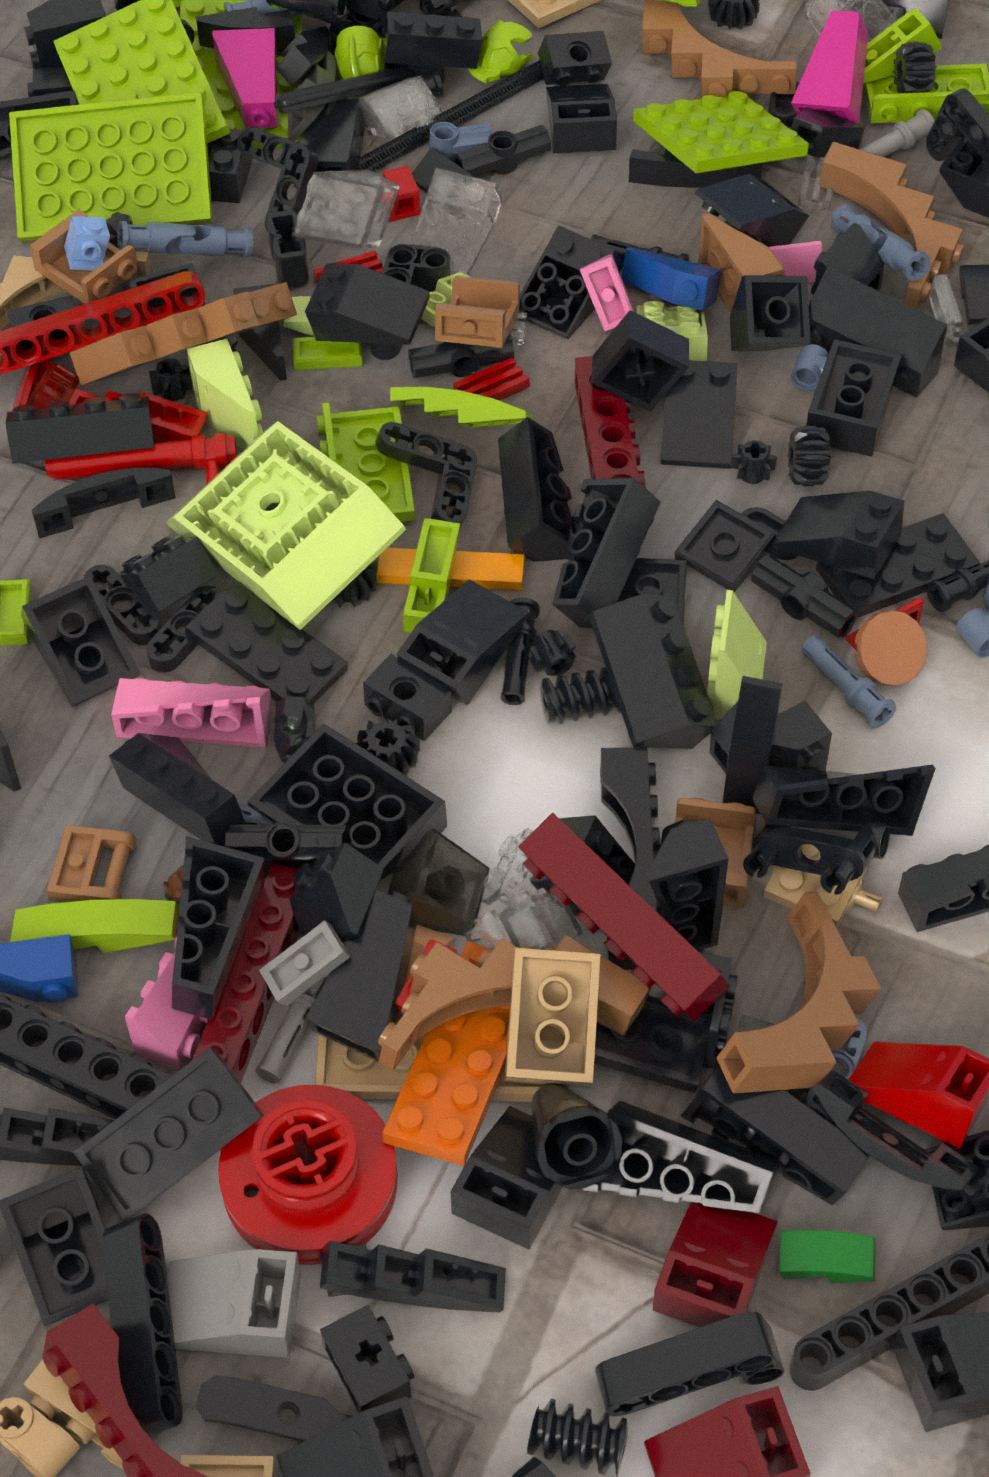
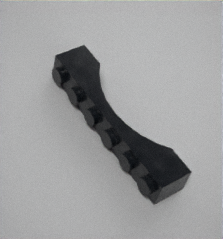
[600,747,664,970]

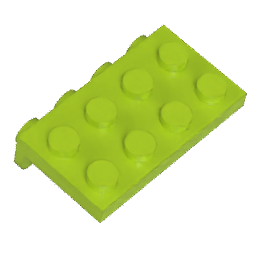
[863,63,989,124]
[316,402,415,522]

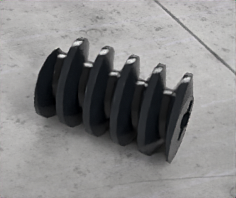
[540,667,621,724]
[527,1398,628,1477]

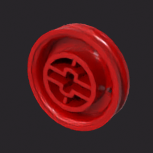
[218,1085,398,1265]

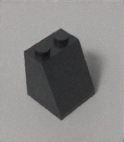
[24,0,106,69]

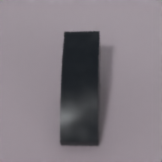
[195,7,295,52]
[275,26,330,87]

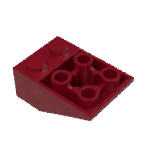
[652,1202,778,1327]
[644,1386,811,1477]

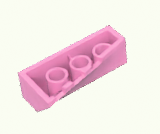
[111,678,273,748]
[125,935,209,1071]

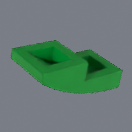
[779,1230,876,1284]

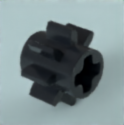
[149,359,193,401]
[731,440,777,484]
[529,630,576,676]

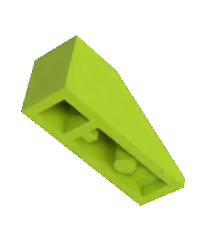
[863,7,942,84]

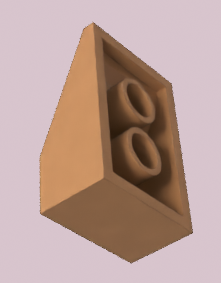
[698,213,785,313]

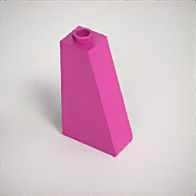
[791,10,868,123]
[212,28,277,128]

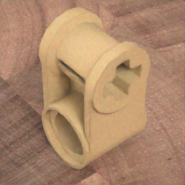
[0,1397,80,1477]

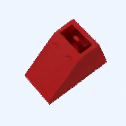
[848,1042,989,1149]

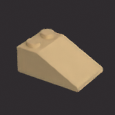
[505,948,601,1088]

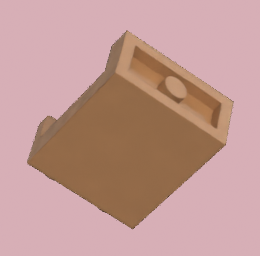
[30,209,139,304]
[435,276,520,348]
[675,797,756,908]

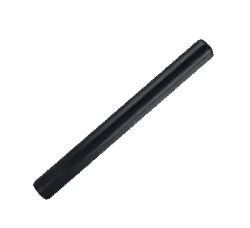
[274,65,415,114]

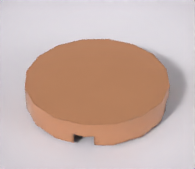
[855,610,927,686]

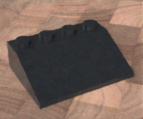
[247,723,447,881]

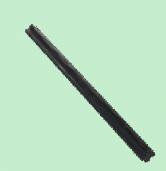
[322,60,544,196]

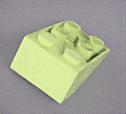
[636,301,708,361]
[187,339,263,450]
[707,590,767,720]

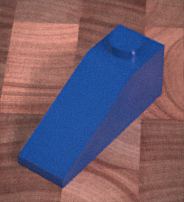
[622,247,721,311]
[0,934,78,1003]

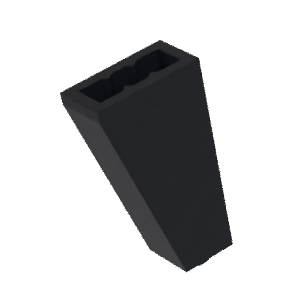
[294,99,365,190]
[306,889,418,1062]

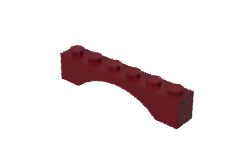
[42,1304,209,1477]

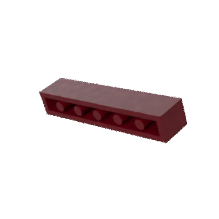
[518,812,730,1022]

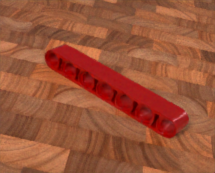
[0,271,206,375]

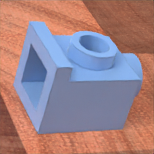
[64,216,110,271]

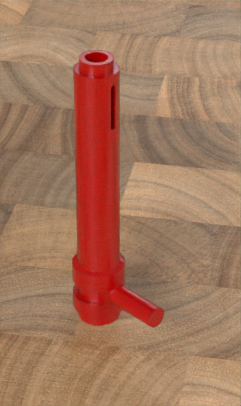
[45,432,237,484]

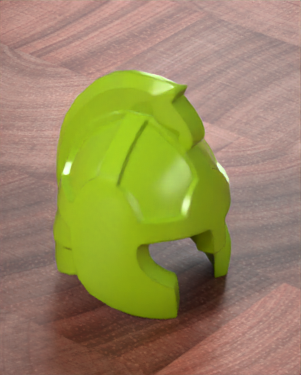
[468,20,534,84]
[335,26,385,97]

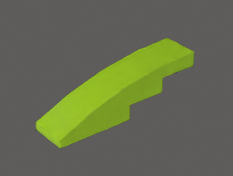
[390,386,535,428]
[10,899,180,953]

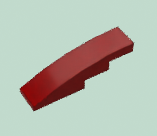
[69,389,208,442]

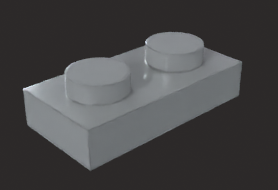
[259,920,351,1006]

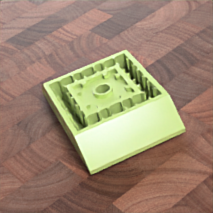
[166,421,406,630]

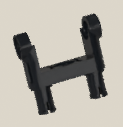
[743,821,890,895]

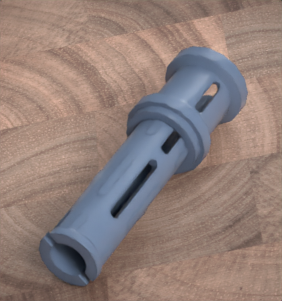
[801,635,896,729]

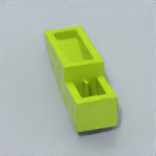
[403,518,460,632]

